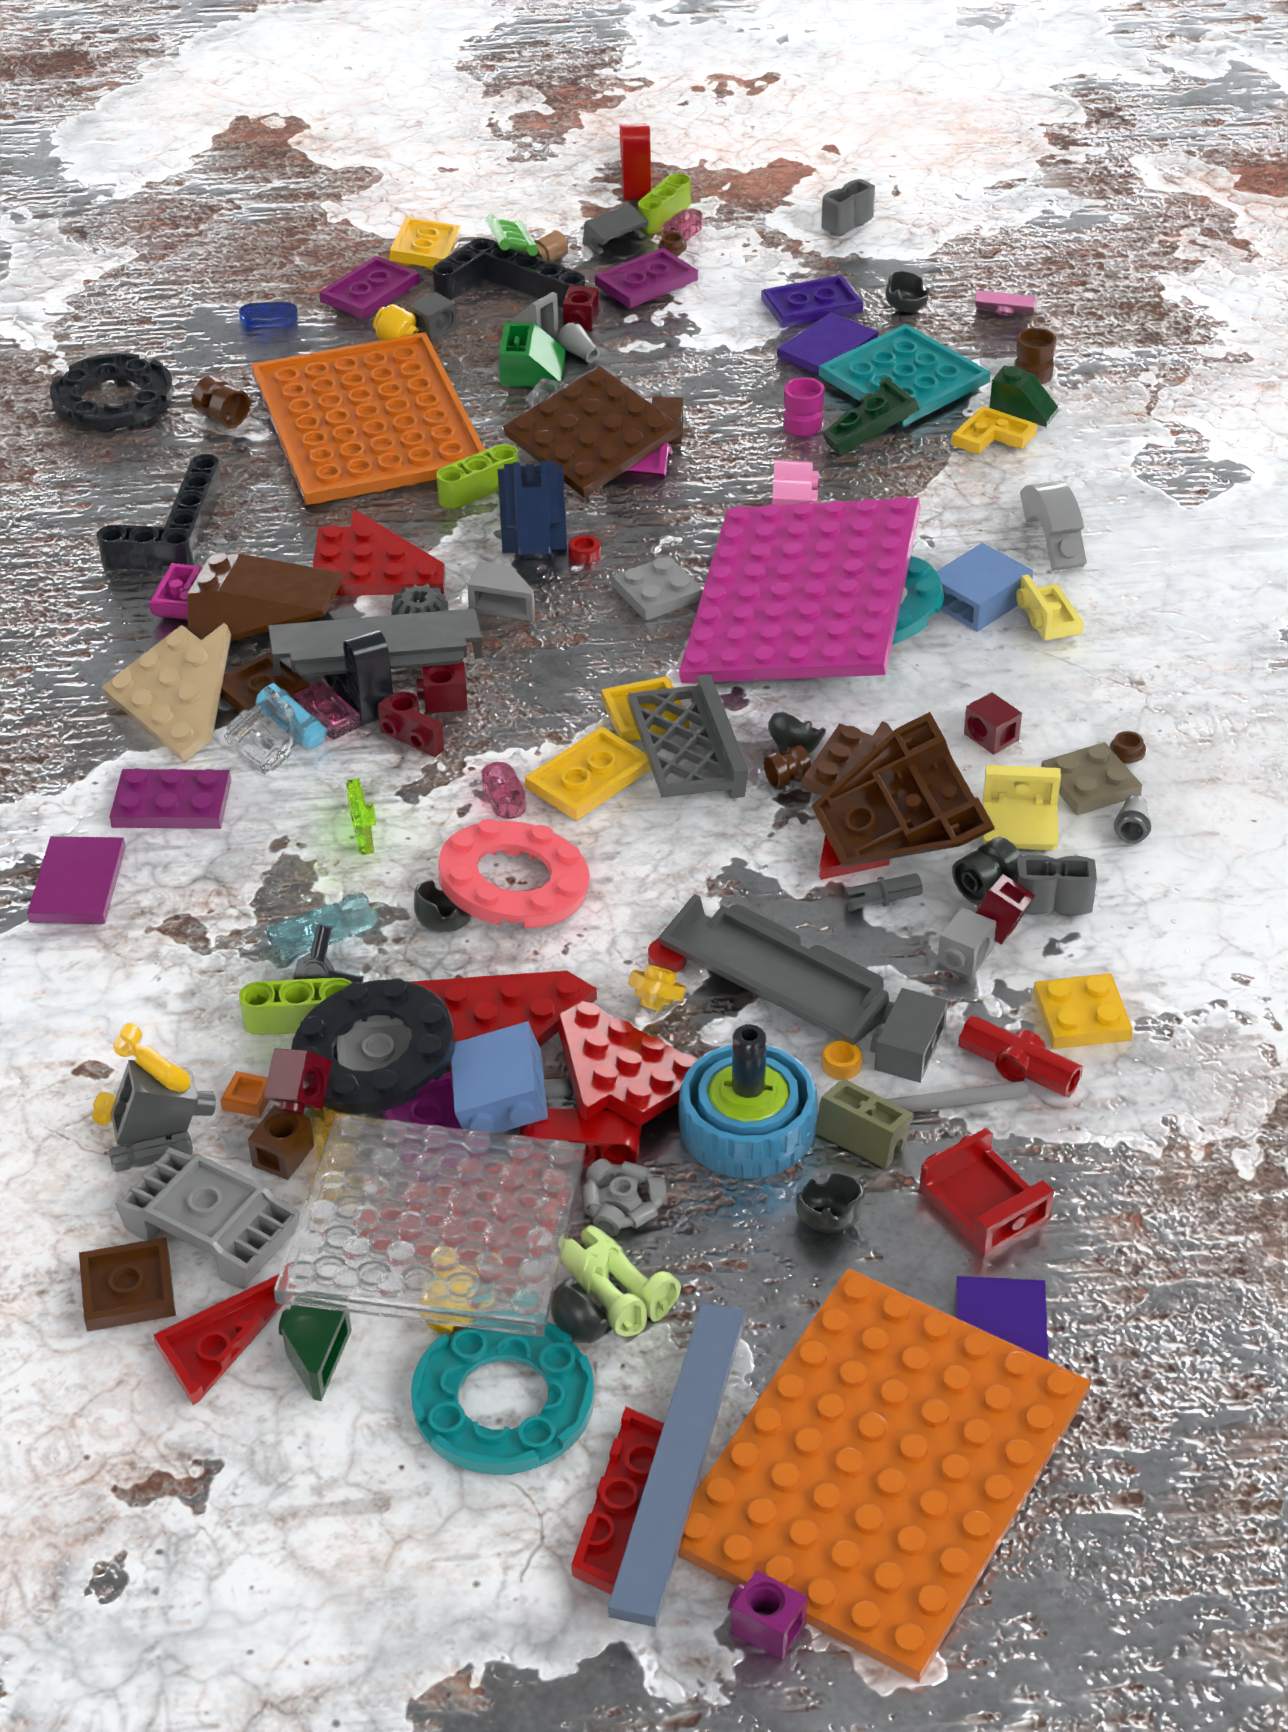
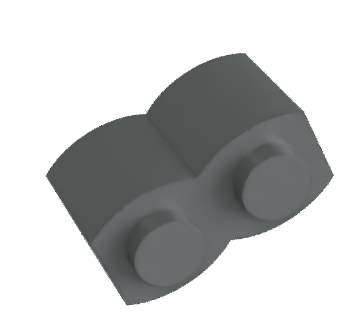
[821,179,875,236]
[1015,855,1097,916]

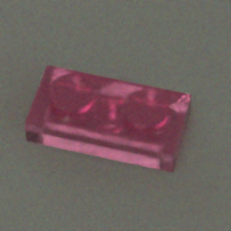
[292,681,362,740]

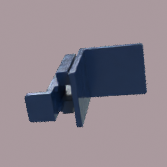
[498,461,567,561]

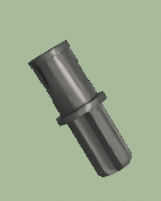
[845,873,923,911]

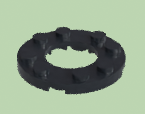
[50,353,174,433]
[291,978,456,1114]

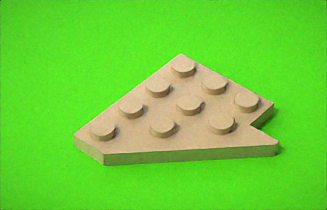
[101,623,231,763]

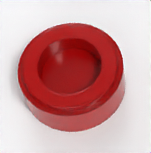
[568,535,601,564]
[648,939,687,972]

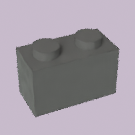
[870,988,948,1083]

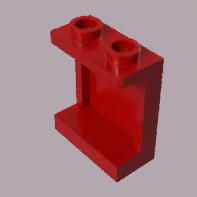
[919,1128,1054,1256]

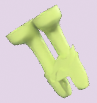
[558,1225,681,1337]

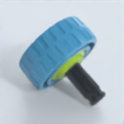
[678,1024,818,1179]

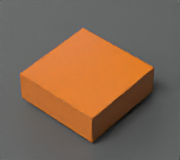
[220,1071,270,1118]

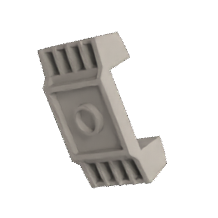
[115,1147,299,1289]

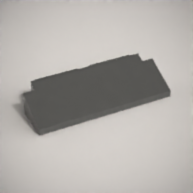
[269,608,482,677]
[658,894,889,1045]

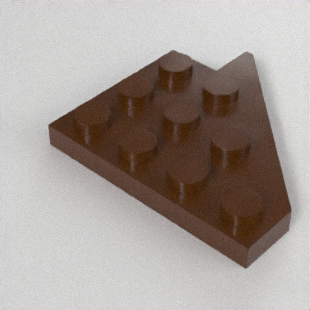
[801,721,893,796]

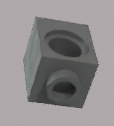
[409,292,457,342]

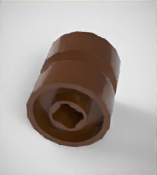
[1014,328,1057,384]
[192,375,250,428]

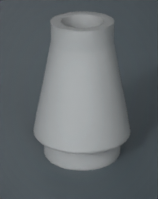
[557,323,600,363]

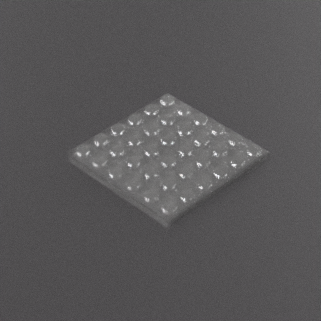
[274,1114,586,1337]

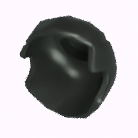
[885,271,930,313]
[768,712,826,753]
[414,879,471,932]
[796,1173,864,1233]
[550,1277,612,1343]

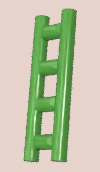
[486,214,539,256]

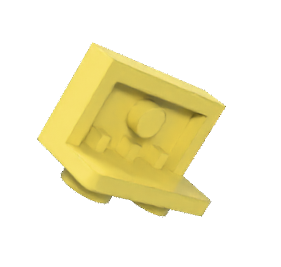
[1016,574,1084,641]

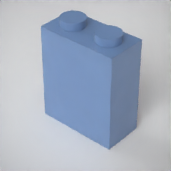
[937,542,1033,632]
[451,1021,548,1141]

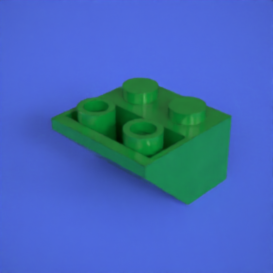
[499,322,566,389]

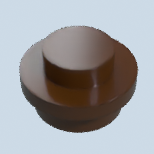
[659,232,687,256]
[1110,731,1146,764]

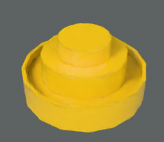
[628,965,687,1011]

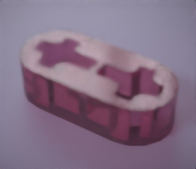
[662,209,703,241]
[481,762,526,819]

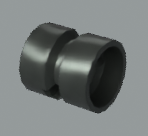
[952,837,1022,904]

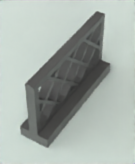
[627,675,748,798]

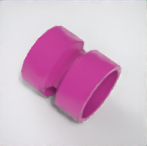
[783,377,824,436]

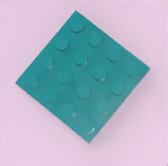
[819,324,991,427]

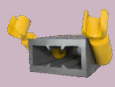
[92,1023,216,1144]

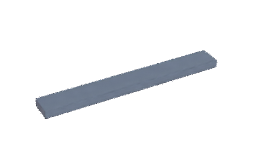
[608,1302,746,1627]

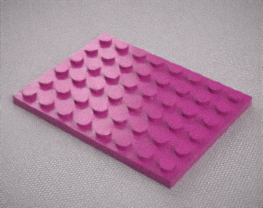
[679,497,921,683]

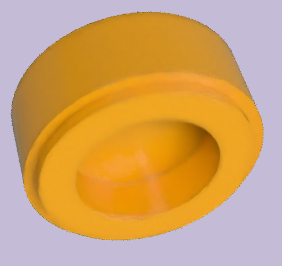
[821,1041,862,1080]

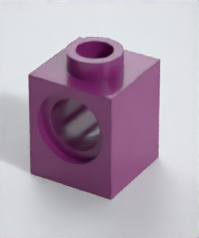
[728,1570,808,1660]

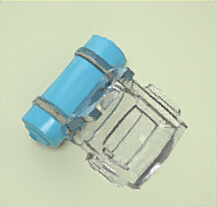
[224,683,328,775]

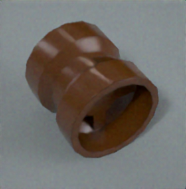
[763,744,811,789]

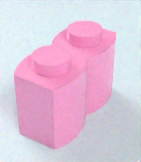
[772,460,819,505]

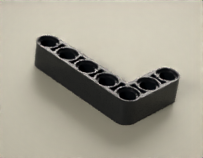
[433,238,585,308]
[97,454,222,571]
[301,612,393,726]

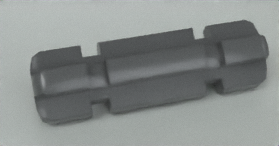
[109,1131,193,1172]

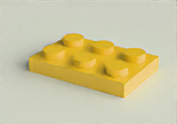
[389,216,461,271]
[525,726,651,821]

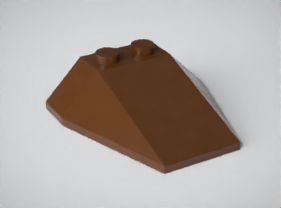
[187,553,344,641]
[811,712,995,867]

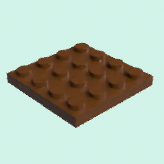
[503,365,681,498]

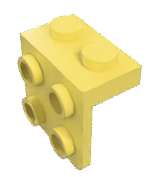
[983,765,1061,851]

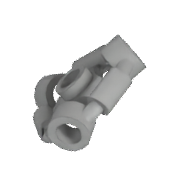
[581,1159,667,1236]

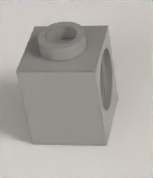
[937,907,996,977]

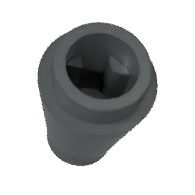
[1114,795,1151,844]

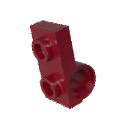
[377,691,444,758]

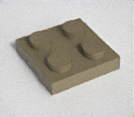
[1041,742,1142,816]

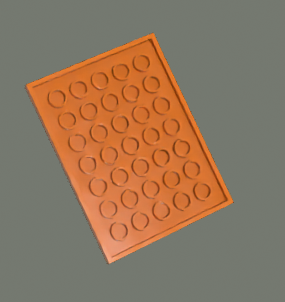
[251,332,485,505]
[677,1268,1091,1682]

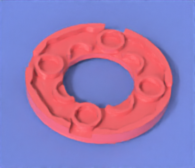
[438,819,590,928]

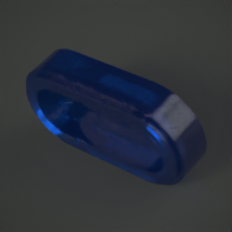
[239,302,298,327]

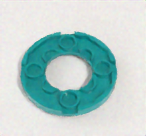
[892,556,944,645]
[411,1313,595,1475]

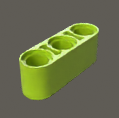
[638,173,691,234]
[436,444,519,508]
[239,978,352,1035]

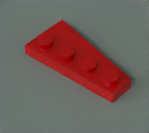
[571,1406,664,1595]

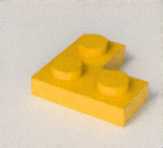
[952,406,1037,454]

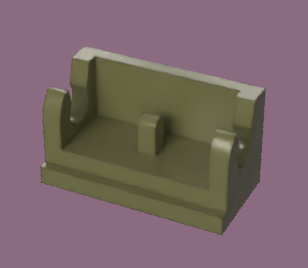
[815,1078,914,1169]

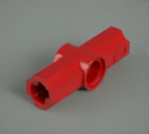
[958,1015,1083,1097]

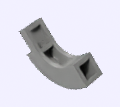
[1020,481,1087,571]

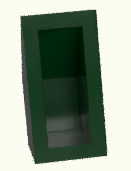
[990,365,1058,427]
[278,1293,352,1401]

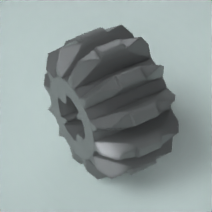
[391,584,449,615]

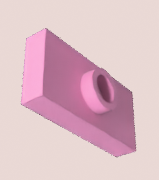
[975,290,1036,316]

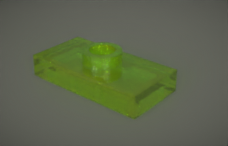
[346,778,376,855]

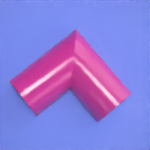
[149,563,203,620]

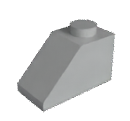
[512,292,559,344]
[467,561,535,621]

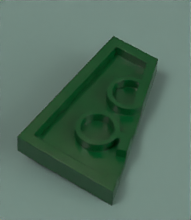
[823,377,919,455]

